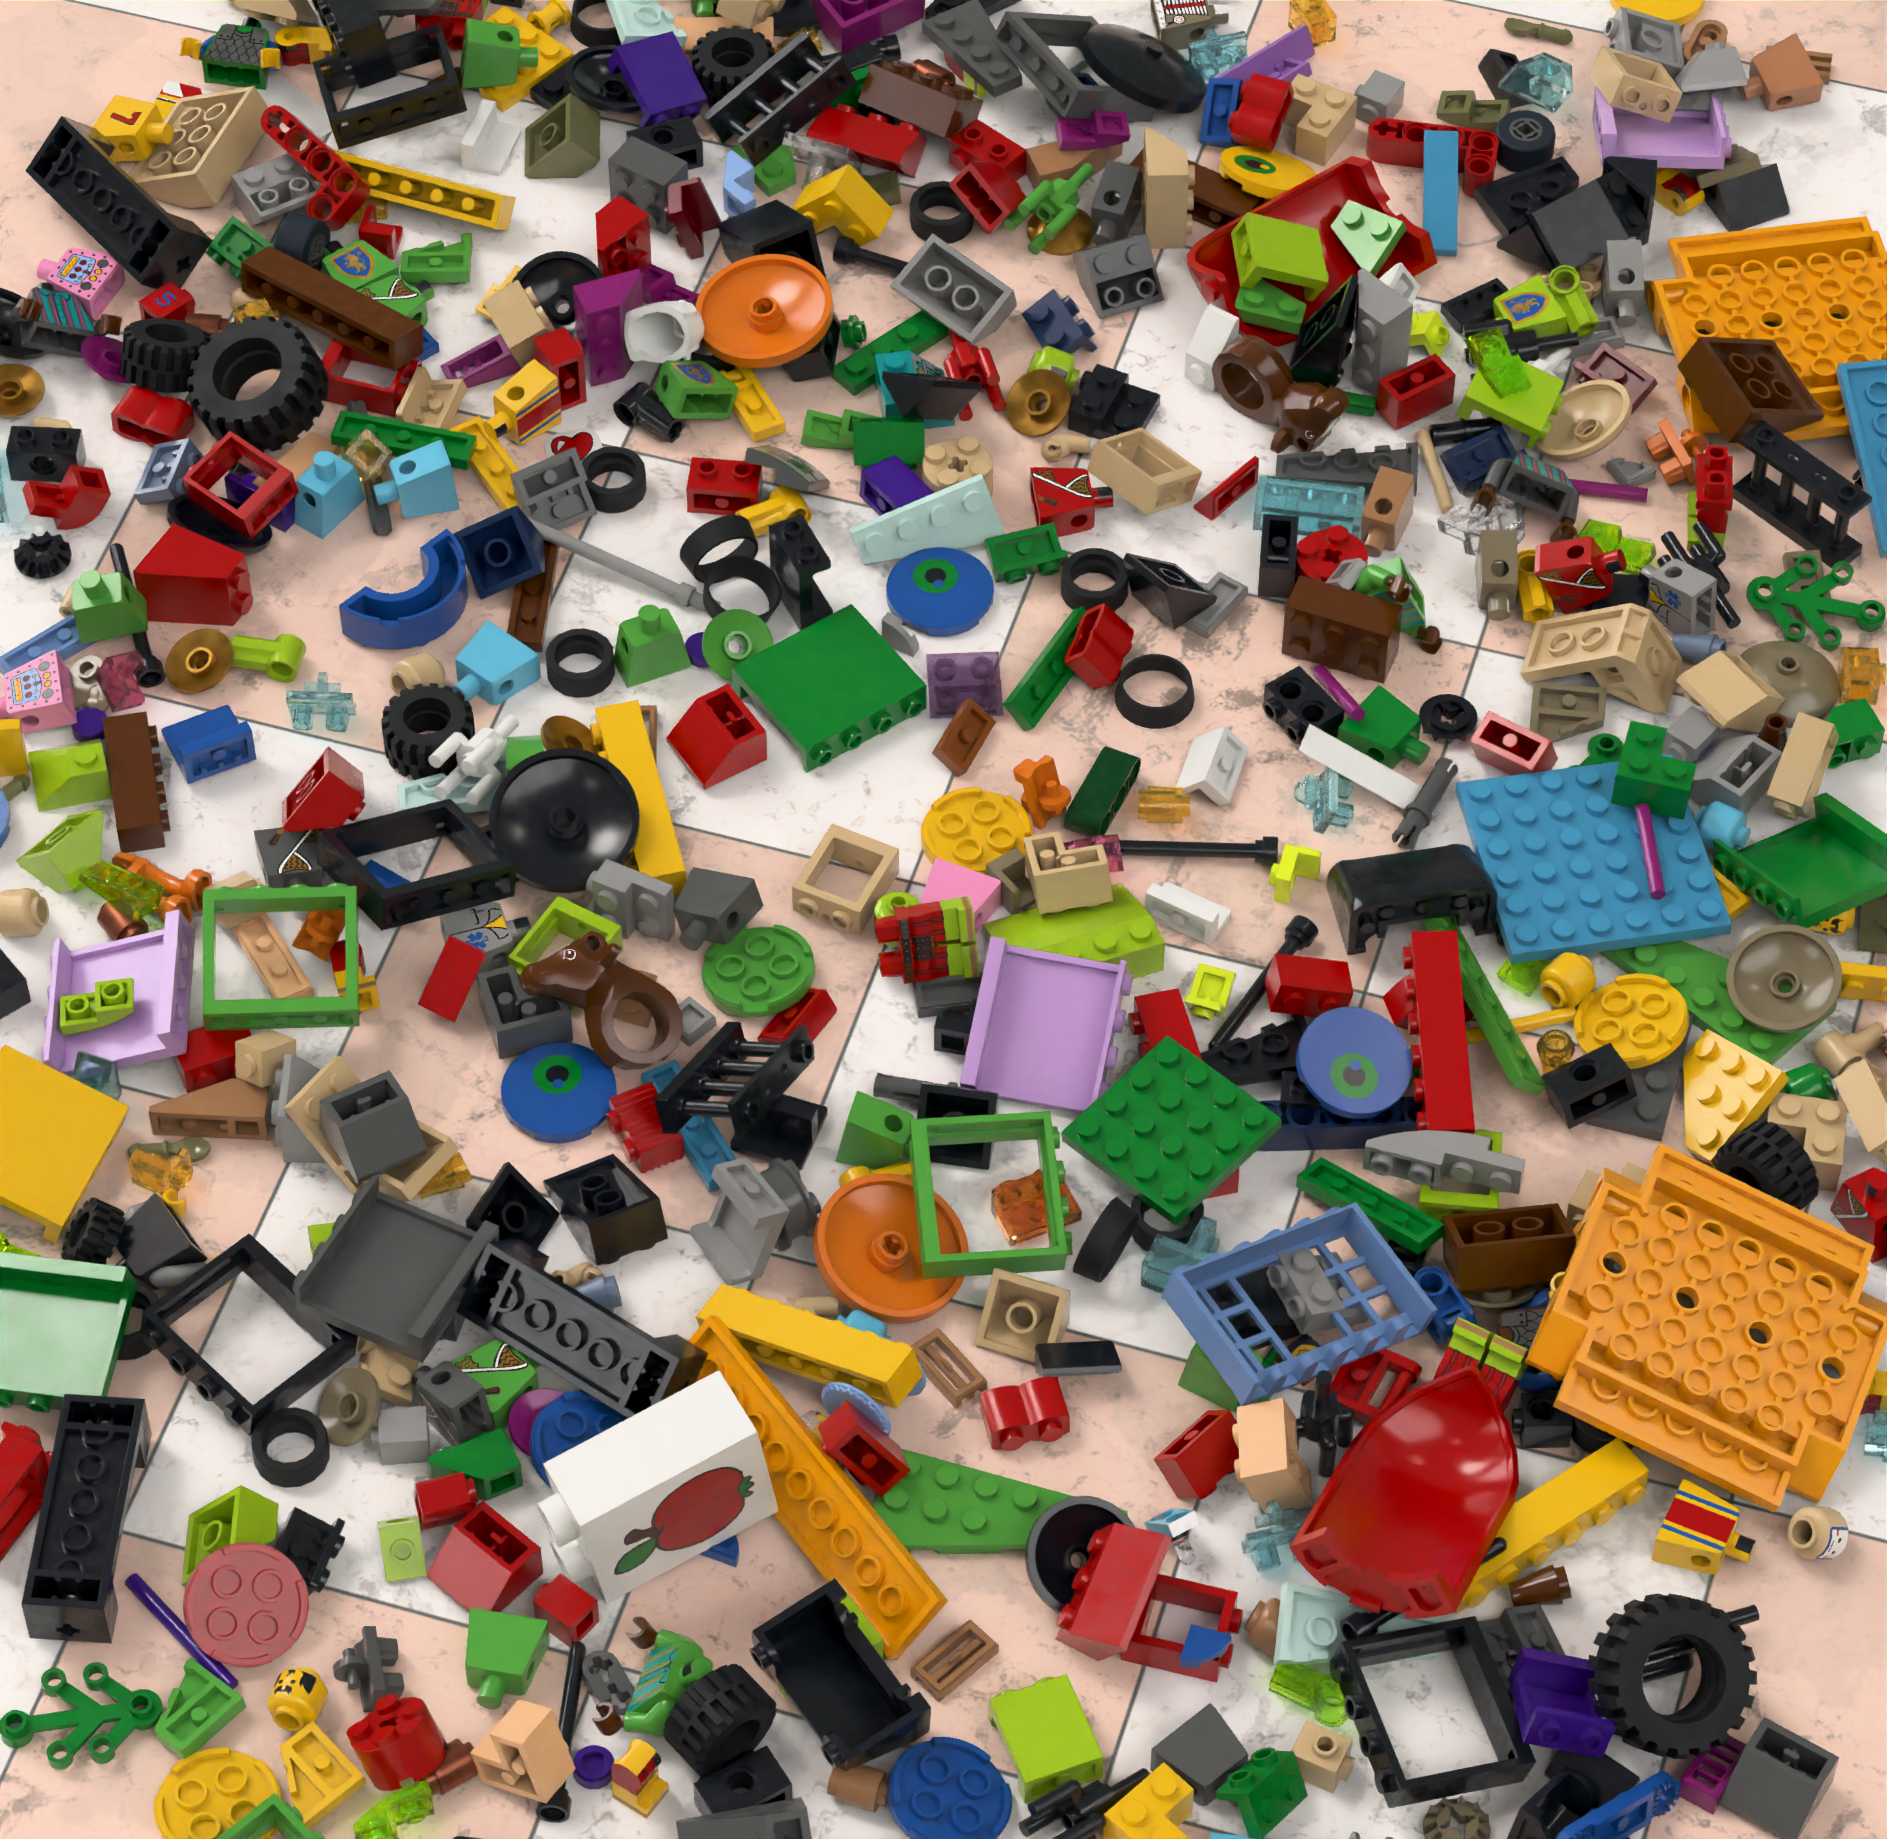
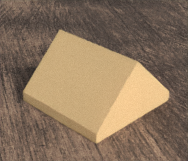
[974,1267,1071,1363]

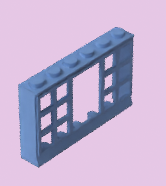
[1161,1202,1438,1406]

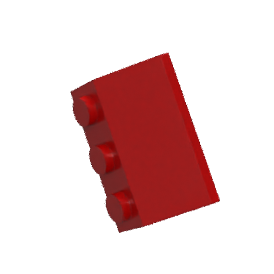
[806,104,927,178]
[282,746,365,832]
[1055,1523,1172,1661]

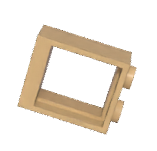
[1589,45,1683,123]
[1087,427,1202,515]
[1766,712,1839,821]
[792,824,899,935]
[1833,1058,1887,1164]

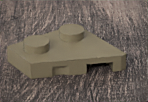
[1696,144,1762,189]
[1529,681,1607,743]

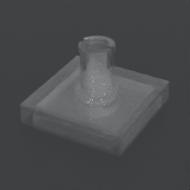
[782,131,863,190]

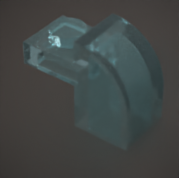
[1141,1216,1220,1294]

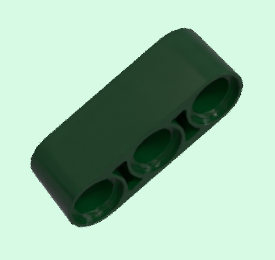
[1064,746,1141,841]

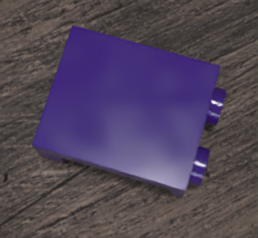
[606,31,708,128]
[1508,1647,1616,1758]

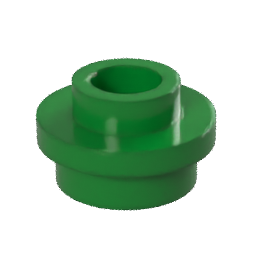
[840,315,867,350]

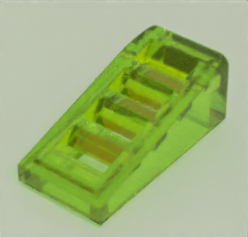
[78,860,165,922]

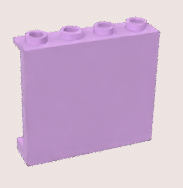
[1592,87,1732,170]
[41,909,196,1079]
[960,936,1133,1114]

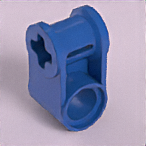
[1414,1266,1477,1345]

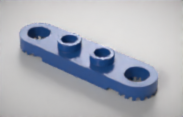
[1556,1771,1682,1839]

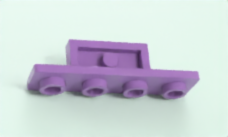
[1206,25,1315,87]

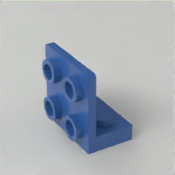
[161,705,256,784]

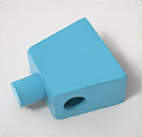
[372,440,459,518]
[295,451,366,539]
[452,620,541,705]

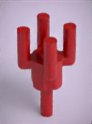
[943,329,1006,421]

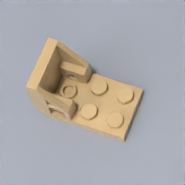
[1520,603,1683,714]
[283,1056,459,1202]

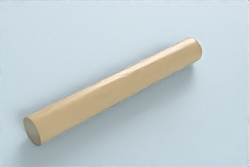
[1416,429,1455,515]

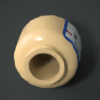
[1787,1506,1849,1560]

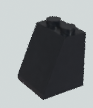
[717,199,826,278]

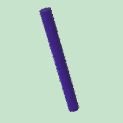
[125,1573,238,1690]

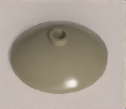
[1740,640,1839,728]
[1726,924,1842,1033]

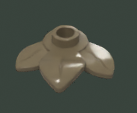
[67,655,113,713]

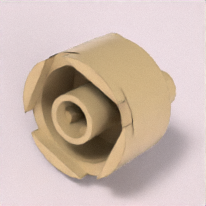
[922,435,993,498]

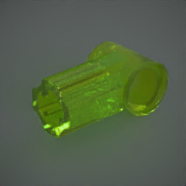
[1269,1664,1348,1727]

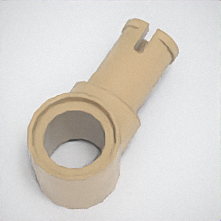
[1812,1021,1887,1077]

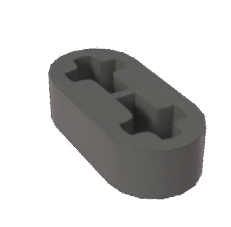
[582,1650,635,1715]

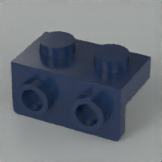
[1021,289,1098,354]
[1439,425,1528,493]

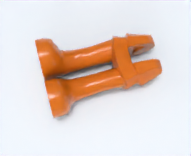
[98,852,212,925]

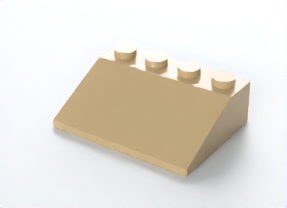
[128,86,268,209]

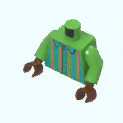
[1350,556,1442,655]
[592,1617,713,1737]

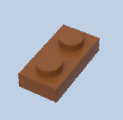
[932,698,996,777]

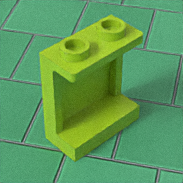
[1231,212,1329,302]
[1455,345,1565,450]
[988,1674,1104,1803]

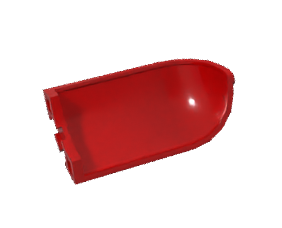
[1187,156,1438,347]
[1289,1365,1519,1618]

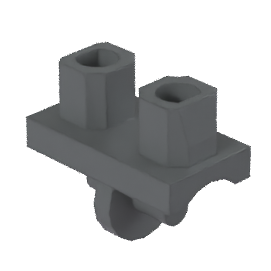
[333,1626,405,1712]

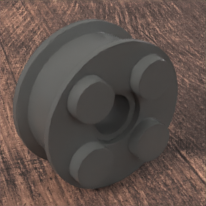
[760,1158,821,1251]

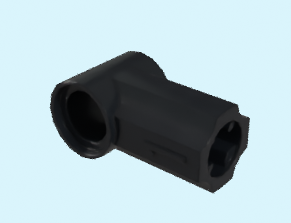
[613,382,685,443]

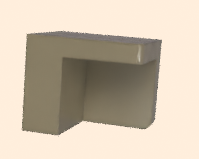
[986,847,1036,915]

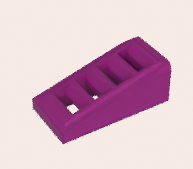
[440,334,520,388]
[1677,1735,1747,1814]

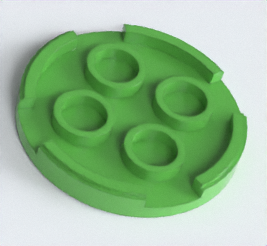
[702,924,815,1017]

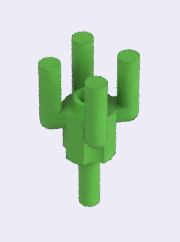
[1004,163,1095,255]

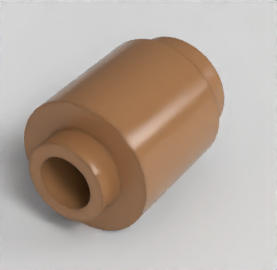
[827,1765,888,1813]

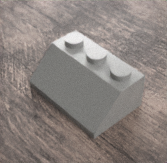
[890,233,1017,345]
[1352,268,1413,398]

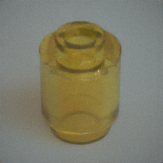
[1138,786,1190,824]

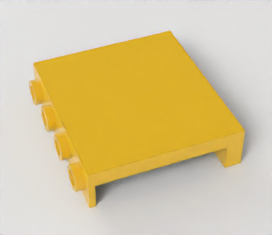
[0,1044,129,1244]

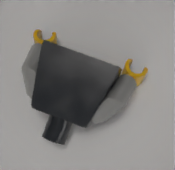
[114,1188,231,1290]

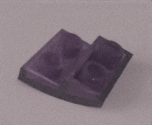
[926,651,1003,719]

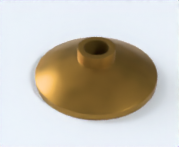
[1027,208,1094,256]
[0,364,45,417]
[1006,369,1071,437]
[165,628,234,693]
[541,715,602,755]

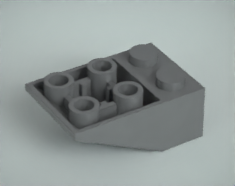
[676,1797,812,1839]

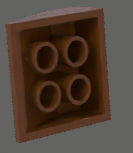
[1677,337,1825,443]

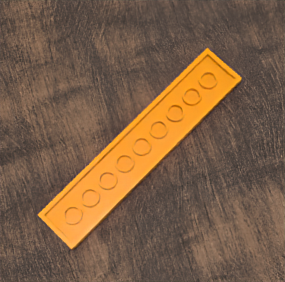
[688,1315,948,1660]

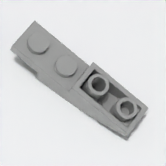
[1363,1130,1525,1194]

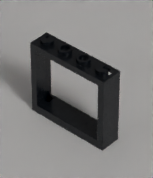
[312,24,468,150]
[317,799,517,931]
[140,1234,358,1436]
[1329,1616,1537,1809]

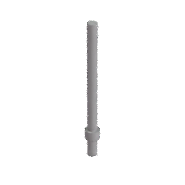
[528,517,721,612]

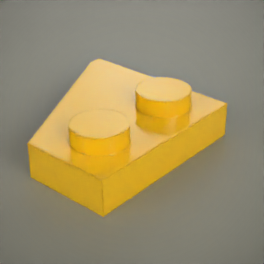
[280,1720,366,1829]

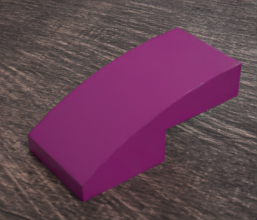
[1054,110,1131,151]
[640,263,699,306]

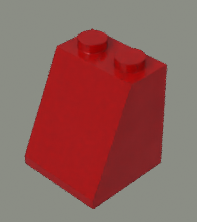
[133,524,253,626]

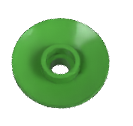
[702,609,773,681]

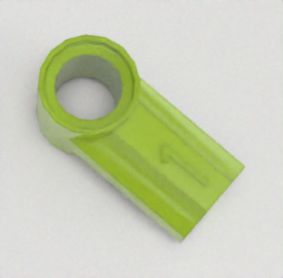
[1549,265,1600,337]
[231,634,306,683]

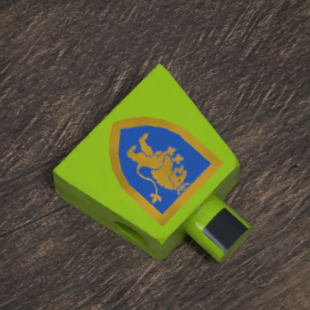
[1483,274,1568,343]

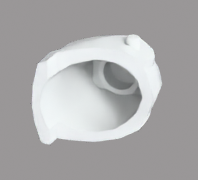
[624,300,705,363]

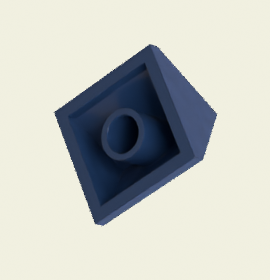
[453,505,545,600]

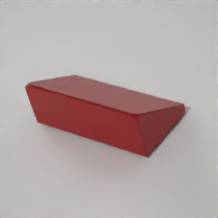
[1193,456,1259,521]
[417,935,486,1022]
[757,988,837,1043]

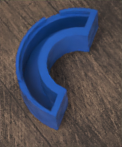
[339,529,468,650]

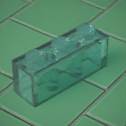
[1253,475,1365,539]

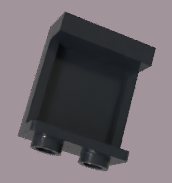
[769,515,833,631]

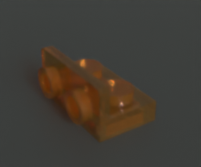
[991,1168,1082,1246]

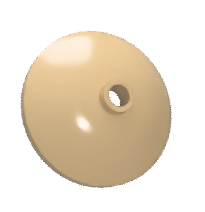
[1535,379,1632,460]

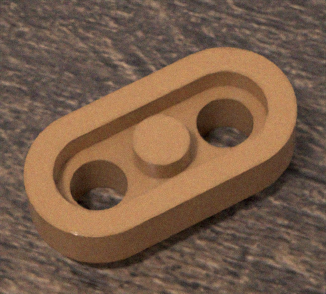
[1683,19,1728,65]

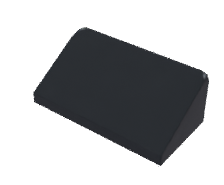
[1478,49,1540,108]
[1035,1340,1122,1377]
[1544,1750,1640,1809]

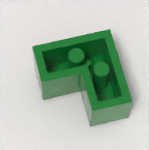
[1611,720,1697,820]

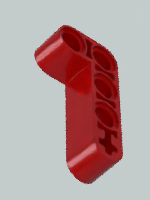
[260,105,370,231]
[1366,118,1499,199]

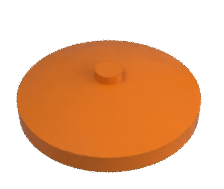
[695,254,834,368]
[813,1173,969,1324]

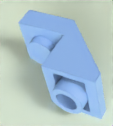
[723,150,756,217]

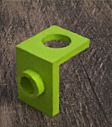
[377,1515,427,1582]

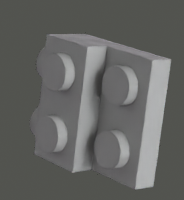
[1604,6,1685,77]
[586,859,675,942]
[1266,1248,1368,1335]

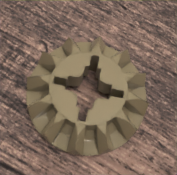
[1423,1795,1491,1839]

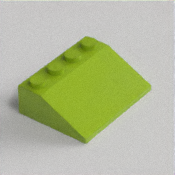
[982,883,1165,979]

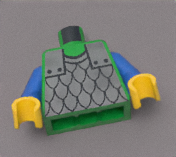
[179,17,284,90]

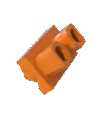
[1644,418,1708,486]
[1013,755,1072,830]
[292,886,345,962]

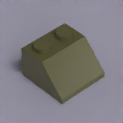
[524,93,600,179]

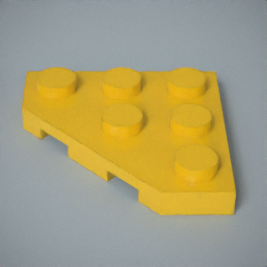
[479,6,574,112]
[1683,1029,1790,1168]

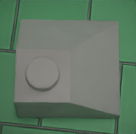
[1674,42,1748,94]

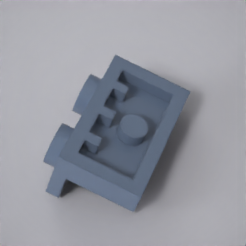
[134,438,204,505]

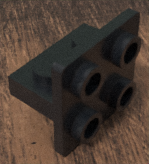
[730,1094,828,1170]

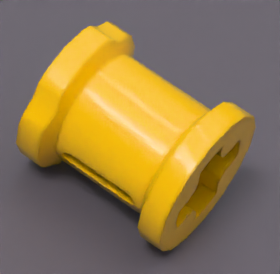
[527,0,571,36]

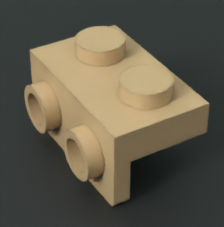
[396,366,467,430]
[356,1337,419,1406]

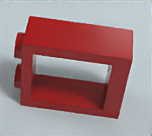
[322,339,422,417]
[182,431,299,540]
[0,1431,49,1562]
[1121,1574,1243,1683]

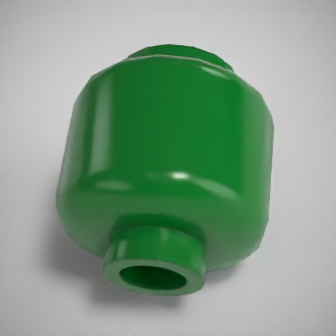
[1780,1063,1836,1100]

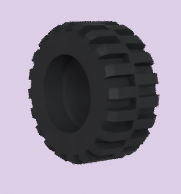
[187,316,329,453]
[1587,1593,1757,1759]

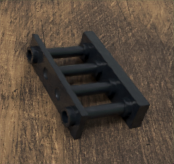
[702,31,856,167]
[1733,420,1872,573]
[654,1022,815,1138]

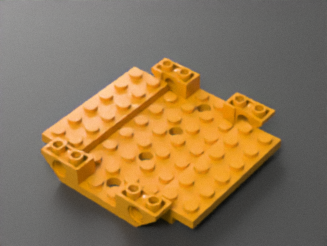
[1644,216,1887,448]
[1525,1143,1887,1513]

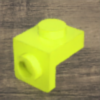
[1409,311,1450,357]
[1269,844,1322,904]
[1184,963,1237,1021]

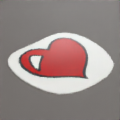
[545,428,602,463]

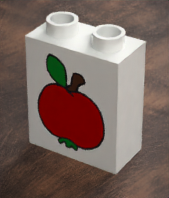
[536,1370,779,1604]

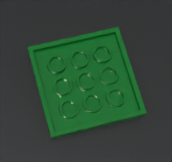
[1061,1035,1282,1226]

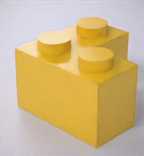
[792,164,894,247]
[1103,1762,1194,1839]

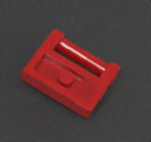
[1331,1349,1422,1424]

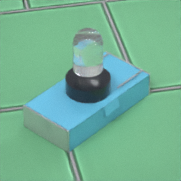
[1144,1508,1201,1565]

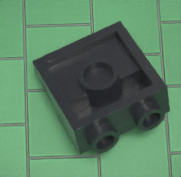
[1068,364,1160,440]

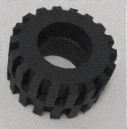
[692,26,775,108]
[120,318,210,393]
[381,683,475,780]
[1715,1120,1819,1210]
[663,1664,777,1776]

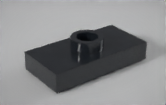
[1440,278,1509,333]

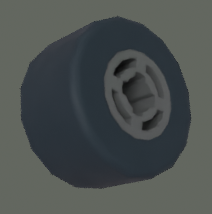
[1495,110,1556,172]
[274,212,331,271]

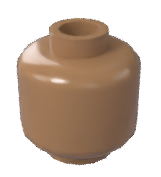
[1244,1598,1280,1659]

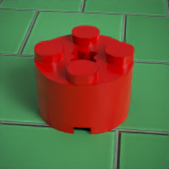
[1295,525,1368,584]
[346,1694,447,1791]

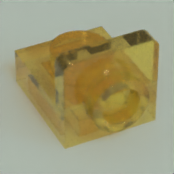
[128,1147,193,1196]

